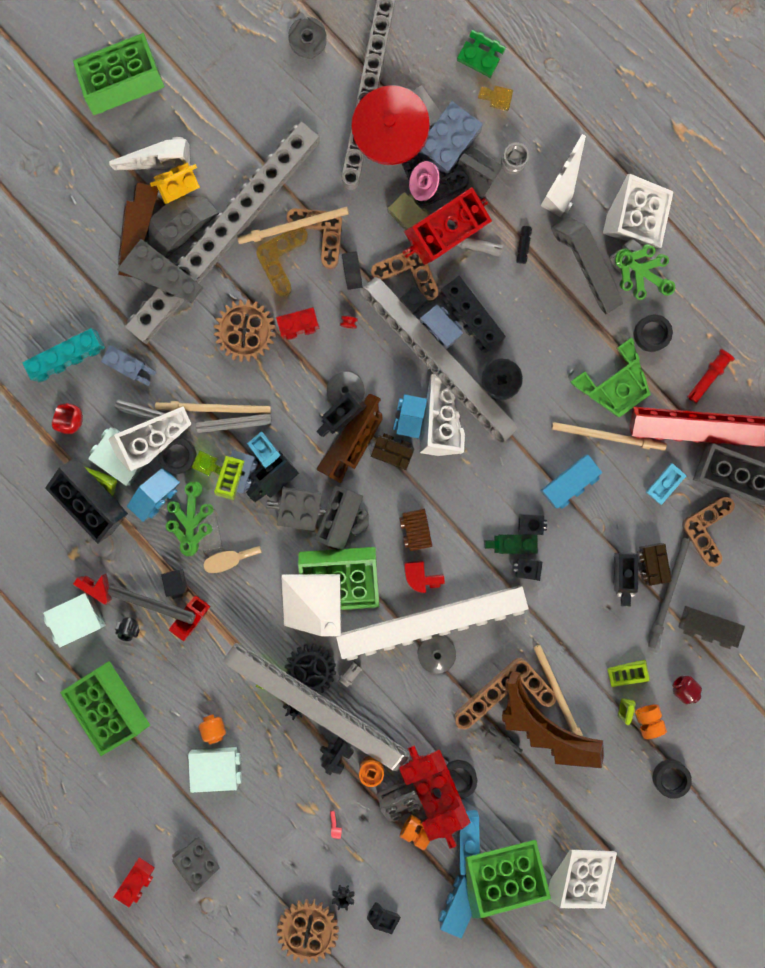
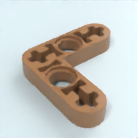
[287,208,342,269]
[371,251,438,302]
[683,497,735,567]

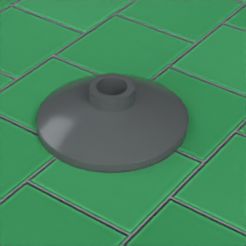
[327,372,365,405]
[418,636,456,674]

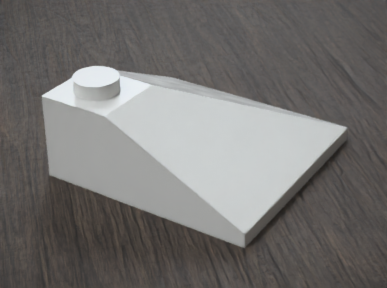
[603,174,673,248]
[282,574,341,636]
[549,850,617,908]

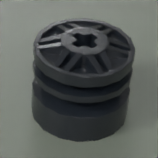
[482,358,523,401]

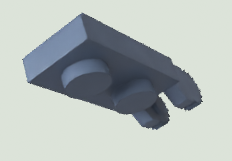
[101,345,156,386]

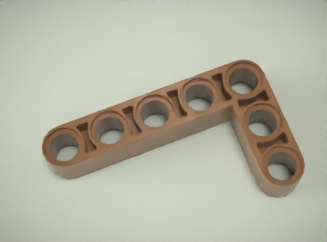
[454,658,556,730]

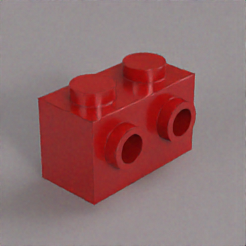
[276,307,320,340]
[113,857,155,907]

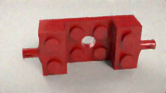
[402,187,492,265]
[399,745,471,849]

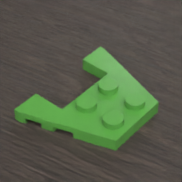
[570,337,651,418]

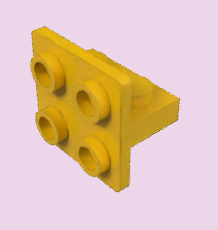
[150,163,200,204]

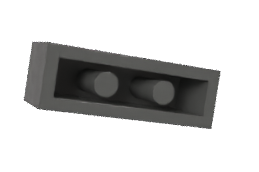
[315,486,363,550]

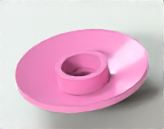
[409,161,439,201]

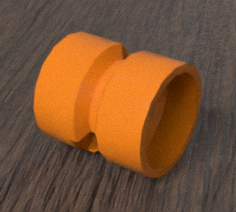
[635,704,667,739]
[359,756,384,787]
[400,814,430,850]

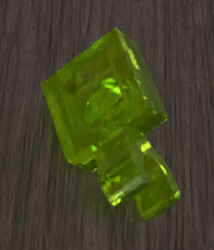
[191,450,222,476]

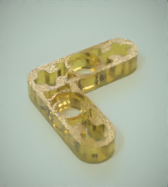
[256,227,308,297]

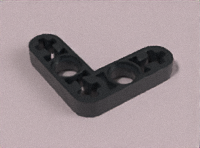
[402,155,469,206]

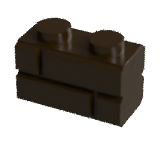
[370,433,415,470]
[637,543,672,586]

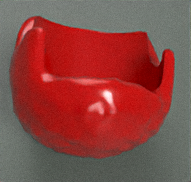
[52,403,83,434]

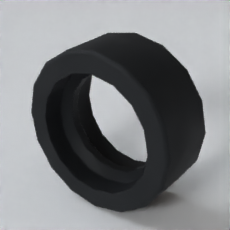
[342,251,363,290]
[634,314,673,352]
[158,438,197,474]
[653,759,692,799]
[447,760,478,799]

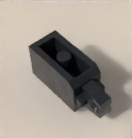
[316,392,367,437]
[246,451,299,502]
[614,553,638,607]

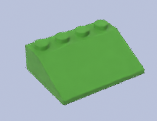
[73,33,165,115]
[298,547,380,610]
[60,661,150,756]
[465,840,551,918]

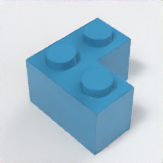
[393,394,427,439]
[126,467,180,522]

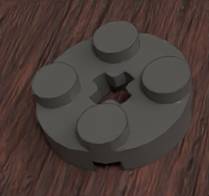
[289,17,327,59]

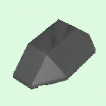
[148,195,219,259]

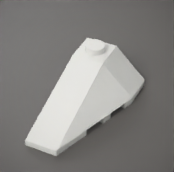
[541,134,586,217]
[109,137,190,170]
[420,374,465,456]
[108,407,191,471]

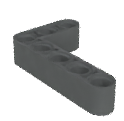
[551,217,623,314]

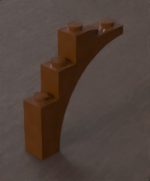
[502,672,604,768]

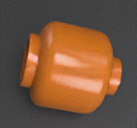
[198,714,226,744]

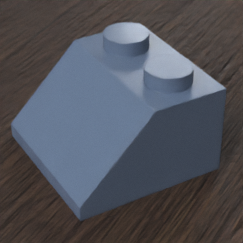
[420,305,463,350]

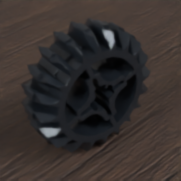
[285,644,336,693]

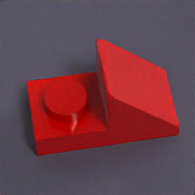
[73,574,112,605]

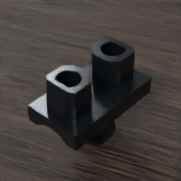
[320,737,354,775]

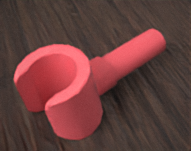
[330,811,342,839]

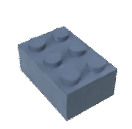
[417,101,483,176]

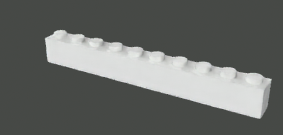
[336,585,528,661]

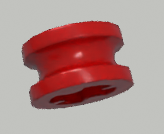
[340,316,358,329]

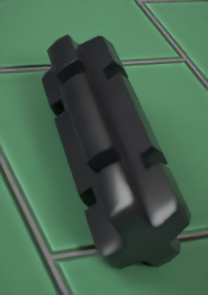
[516,226,532,264]

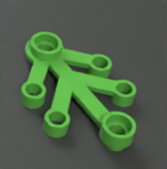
[615,244,675,300]
[166,482,214,556]

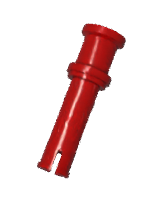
[687,349,735,404]

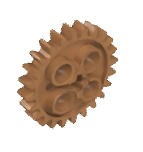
[214,300,276,362]
[277,899,339,964]

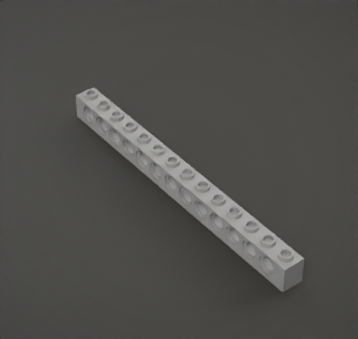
[126,121,320,344]

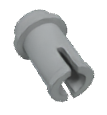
[339,662,362,687]

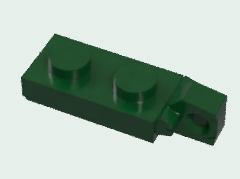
[484,534,538,554]

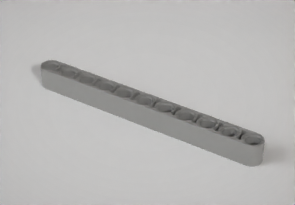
[342,0,396,190]
[360,277,517,443]
[224,643,409,771]

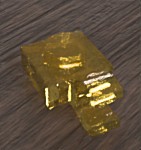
[478,86,513,111]

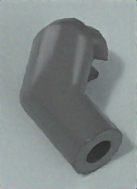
[351,509,369,537]

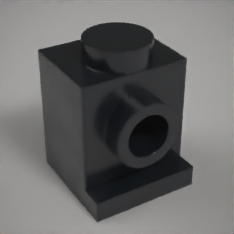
[513,557,543,581]

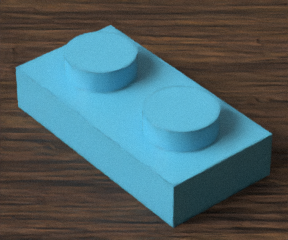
[247,431,281,468]
[646,463,686,505]

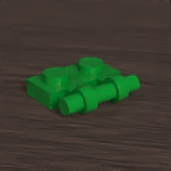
[457,29,506,78]

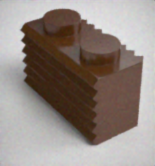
[399,508,433,551]

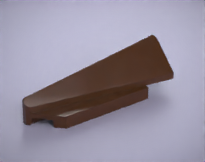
[118,183,159,277]
[317,394,383,483]

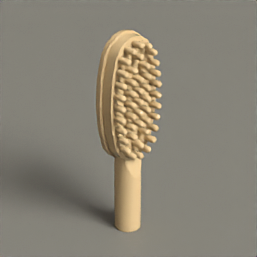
[204,546,262,573]

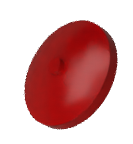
[352,85,430,165]

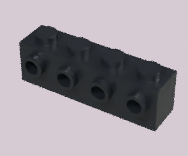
[440,276,506,353]

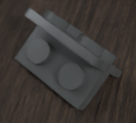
[454,146,502,199]
[376,781,423,821]
[172,837,219,892]

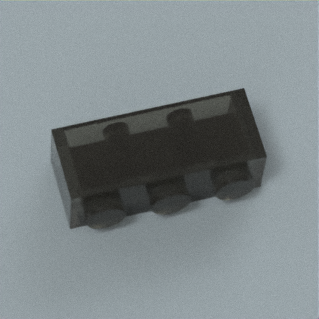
[678,606,745,649]

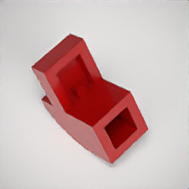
[404,561,445,593]
[168,595,211,641]

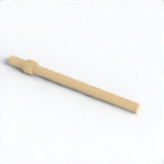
[237,207,349,244]
[155,401,271,414]
[552,422,667,451]
[533,645,583,736]

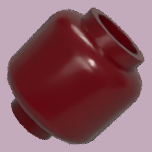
[672,676,702,704]

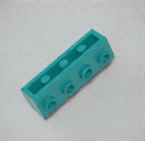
[22,328,105,382]

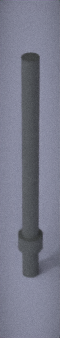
[648,537,691,649]

